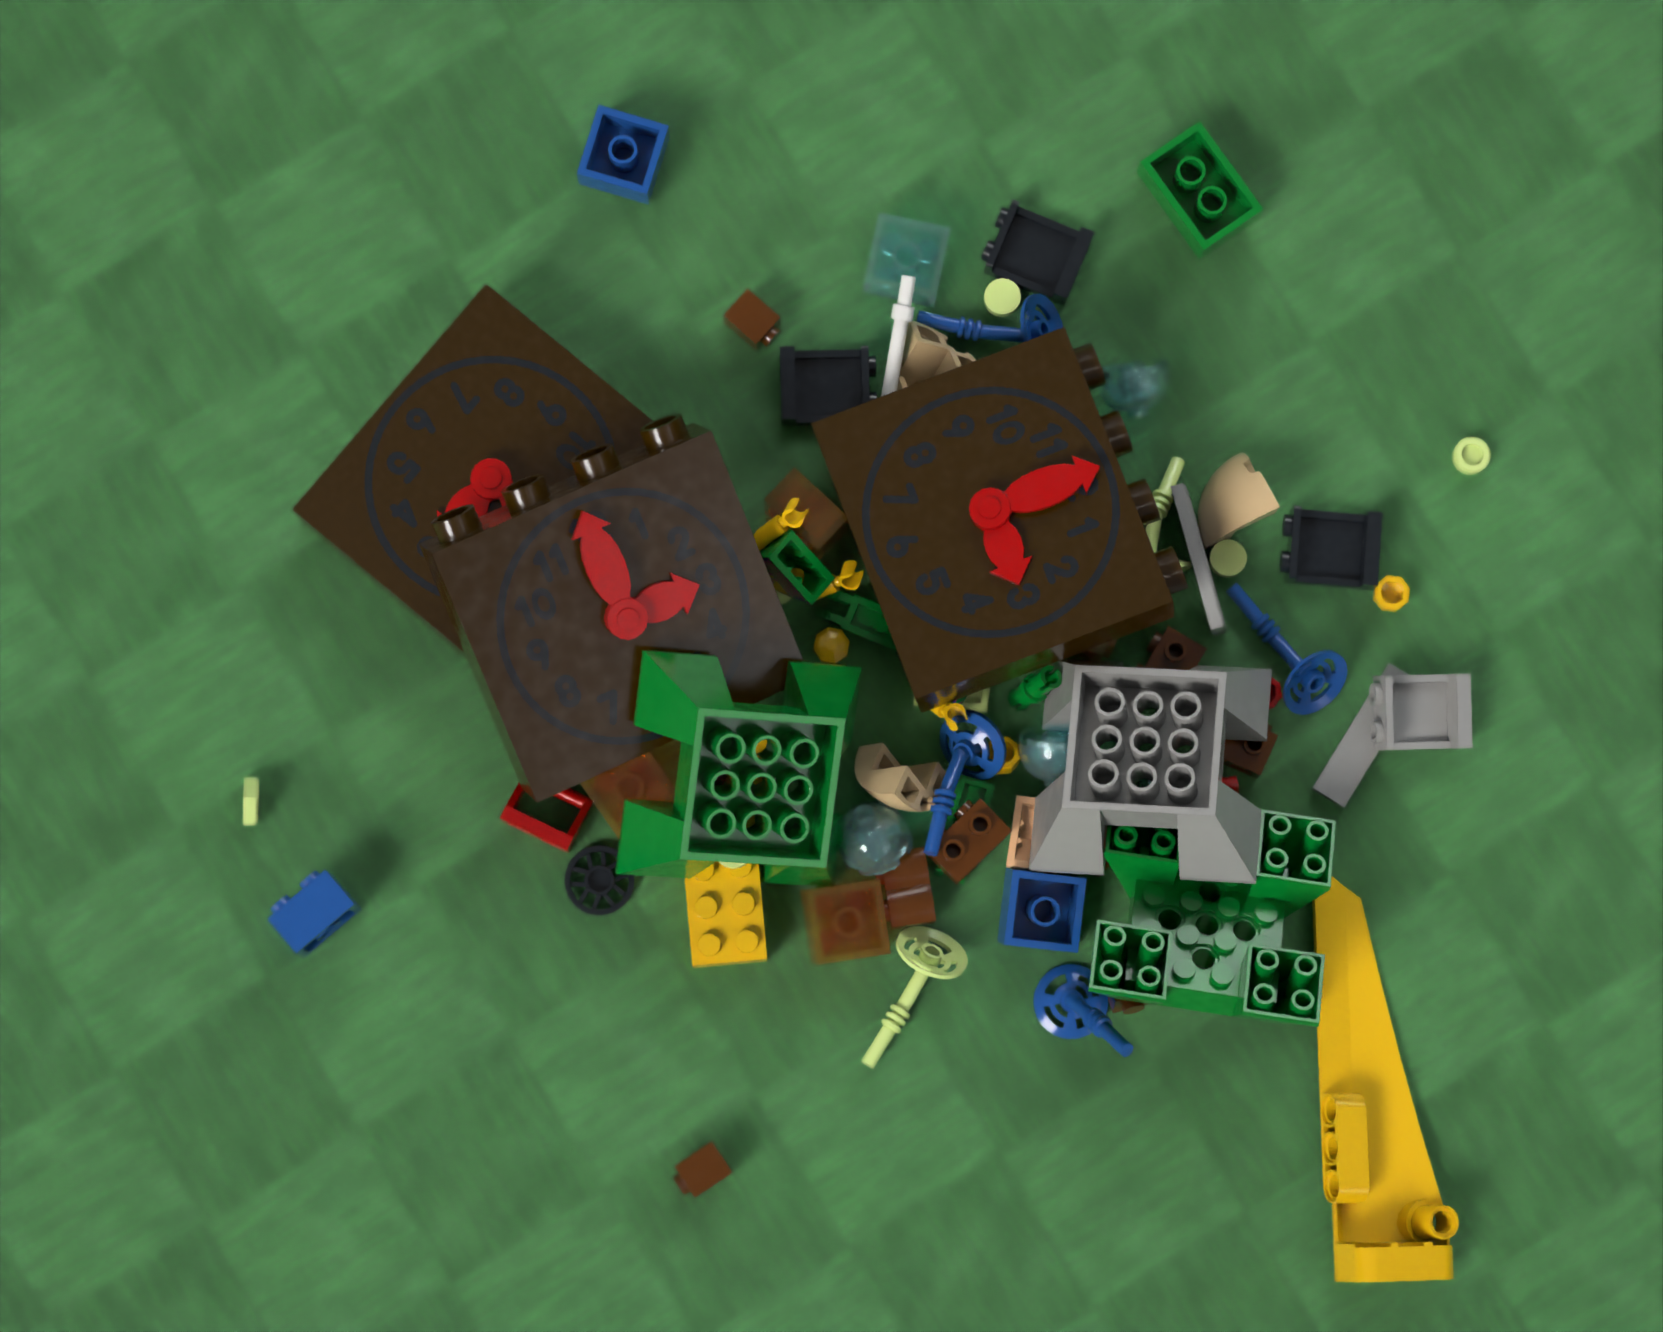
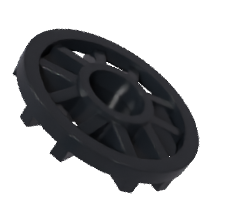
[564,845,635,916]

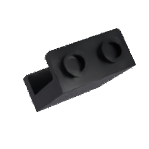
[980,199,1095,306]
[780,345,877,426]
[1279,505,1383,591]

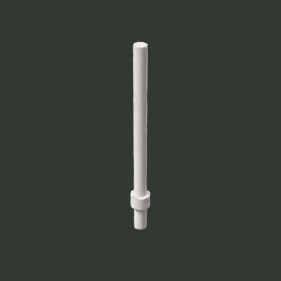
[881,275,916,396]

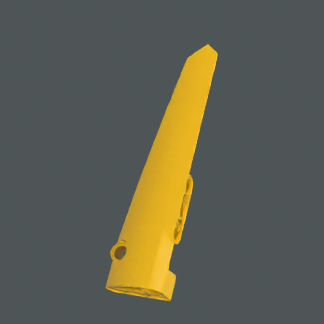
[1312,876,1459,1282]

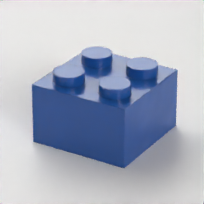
[577,105,670,205]
[997,868,1087,953]
[267,870,362,958]

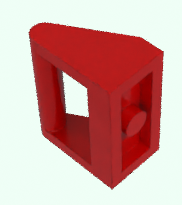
[500,783,595,854]

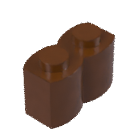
[873,847,936,930]

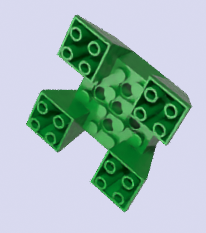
[615,650,862,887]
[1088,809,1336,1027]

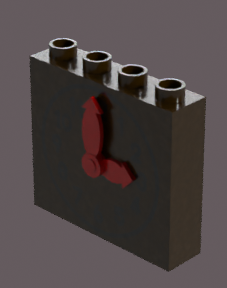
[292,284,653,660]
[811,327,1188,713]
[419,413,804,803]

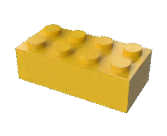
[685,815,768,968]

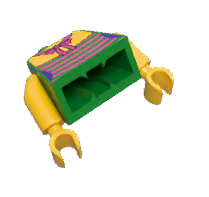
[754,497,864,605]

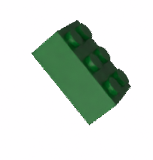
[1136,121,1264,260]

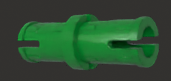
[1007,665,1062,711]

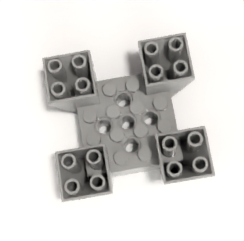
[1029,659,1272,884]

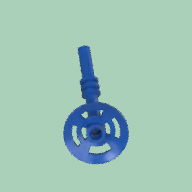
[916,294,1063,343]
[1226,582,1348,715]
[923,710,1007,856]
[1033,964,1134,1057]

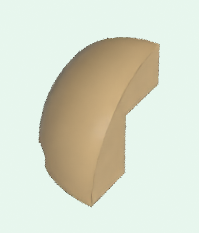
[897,321,976,390]
[1198,452,1280,549]
[854,743,956,812]

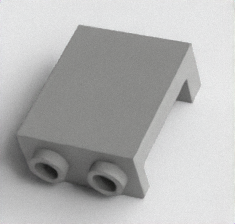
[1369,674,1473,750]

